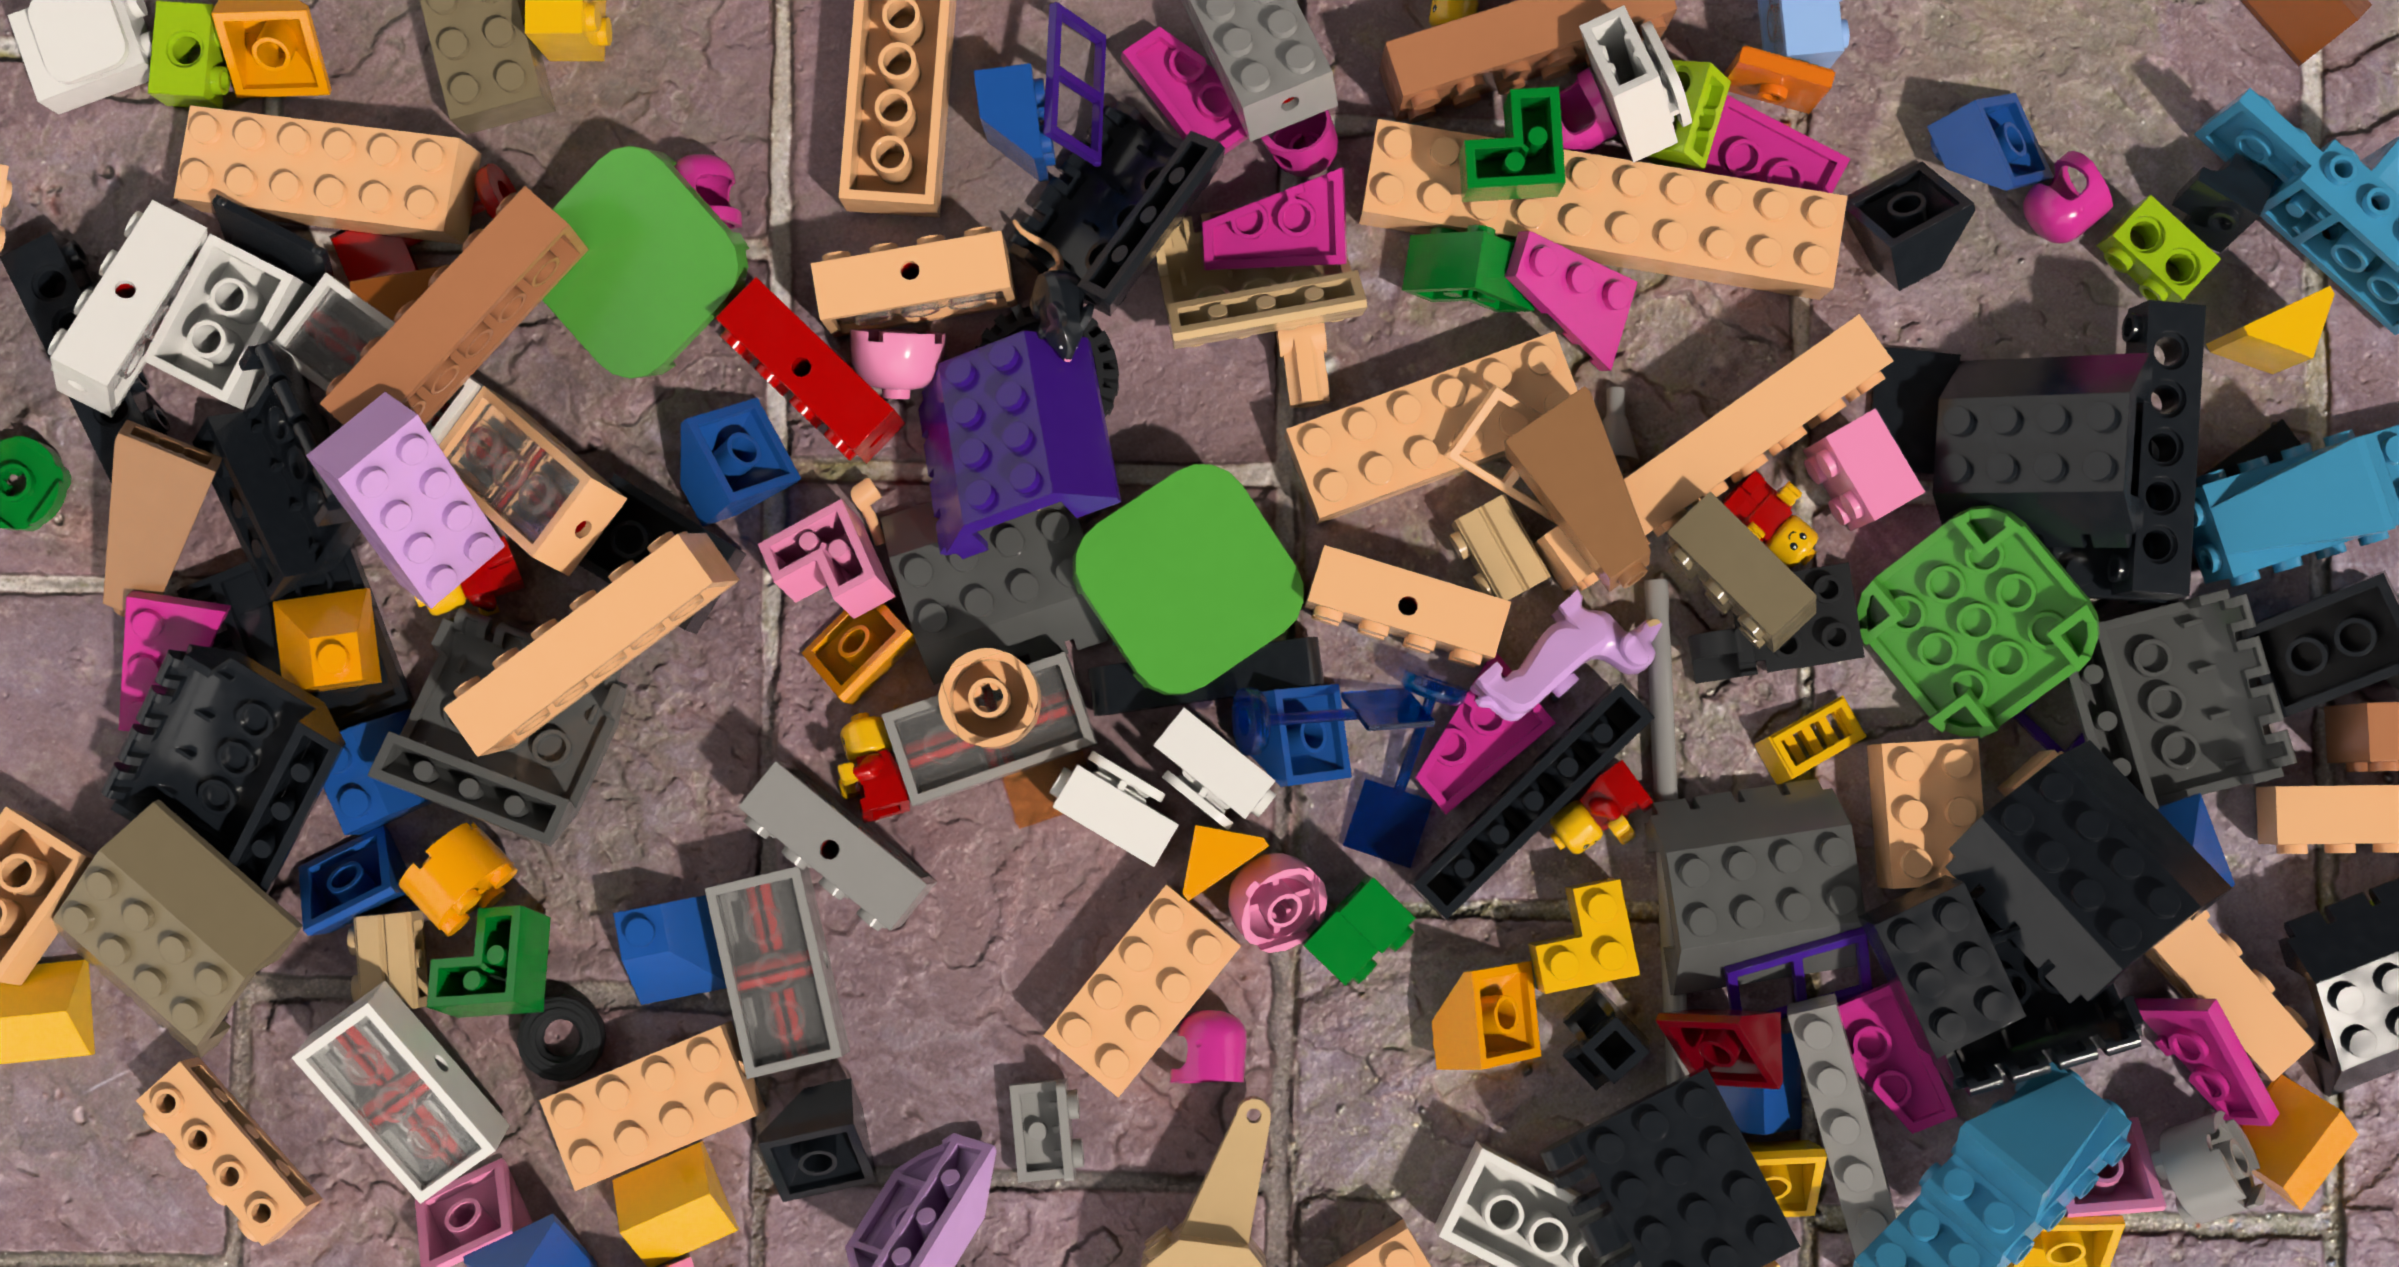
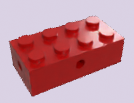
[716,277,906,464]

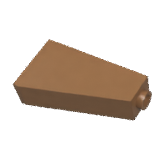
[1505,386,1651,592]
[103,420,222,617]

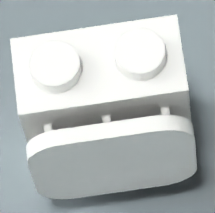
[7,0,153,114]
[1579,5,1692,163]
[1153,708,1276,830]
[1049,750,1179,867]

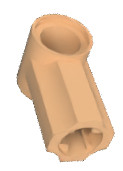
[1276,323,1330,408]

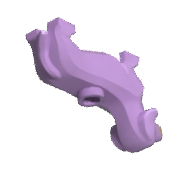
[1470,589,1663,722]

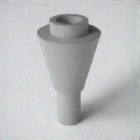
[1603,387,1640,475]

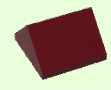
[1655,1009,1783,1089]

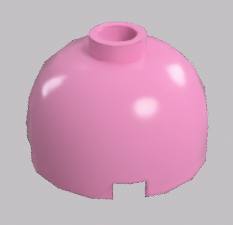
[850,329,945,399]
[1228,853,1328,953]

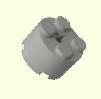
[2151,1111,2265,1224]

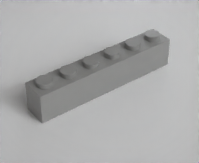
[1787,993,1898,1258]

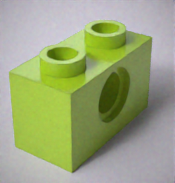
[148,1,230,109]

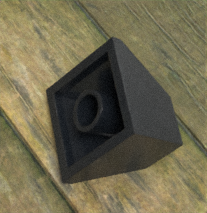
[1845,161,1975,291]
[757,1078,877,1202]

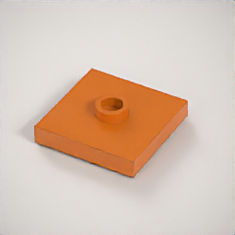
[1724,45,1836,114]

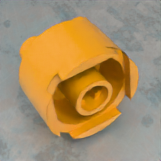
[399,822,518,937]

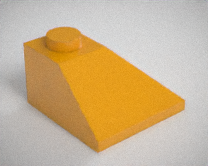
[211,0,332,98]
[273,588,382,693]
[1432,961,1541,1070]

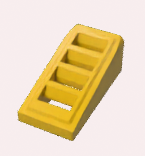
[1755,695,1867,785]

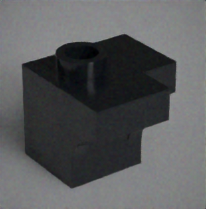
[2172,153,2277,253]
[1563,987,1650,1091]

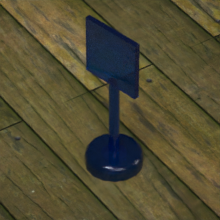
[1343,669,1468,868]
[1232,687,1435,756]

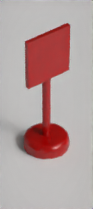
[331,163,517,282]

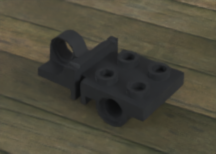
[1688,562,1865,684]

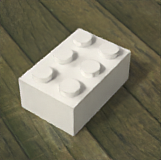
[142,234,314,410]

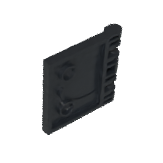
[177,543,414,731]
[1540,1066,1801,1267]

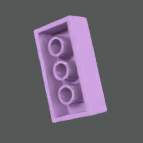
[306,392,505,609]

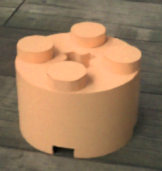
[938,648,1041,749]

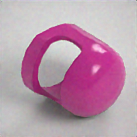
[1559,68,1619,153]
[1261,110,1338,177]
[2023,151,2113,244]
[674,154,742,229]
[1170,1010,1247,1084]

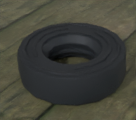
[517,994,606,1082]

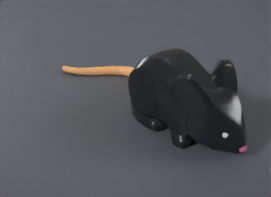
[1013,219,1094,362]

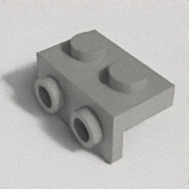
[1009,1078,1084,1183]

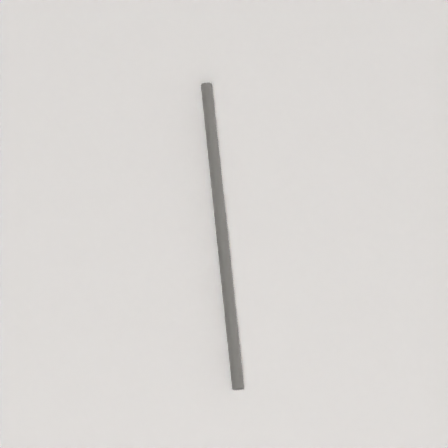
[1644,579,1690,1085]

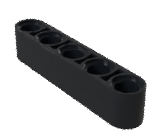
[1088,637,1325,716]

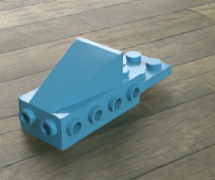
[2194,88,2399,335]
[2192,425,2399,587]
[1853,1062,2132,1267]

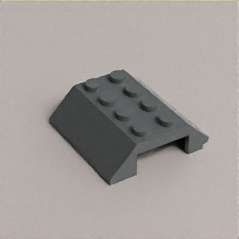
[880,501,1109,685]
[2067,589,2297,809]
[368,607,628,847]
[1644,778,1866,996]

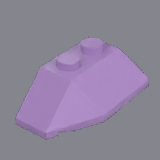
[845,1133,996,1267]

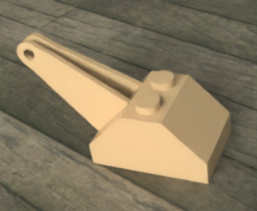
[1141,1096,1271,1267]

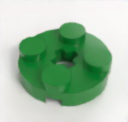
[0,436,72,531]

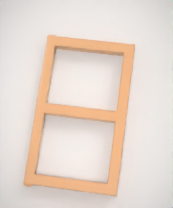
[1444,384,1556,524]

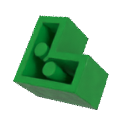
[1459,86,1566,202]
[1402,225,1535,313]
[1302,875,1416,986]
[427,905,551,1018]

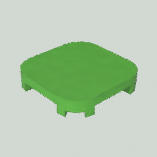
[542,146,750,379]
[1072,464,1304,695]
[1857,505,2100,738]

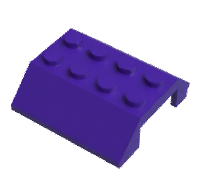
[918,331,1121,559]

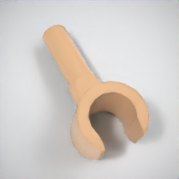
[851,478,886,546]

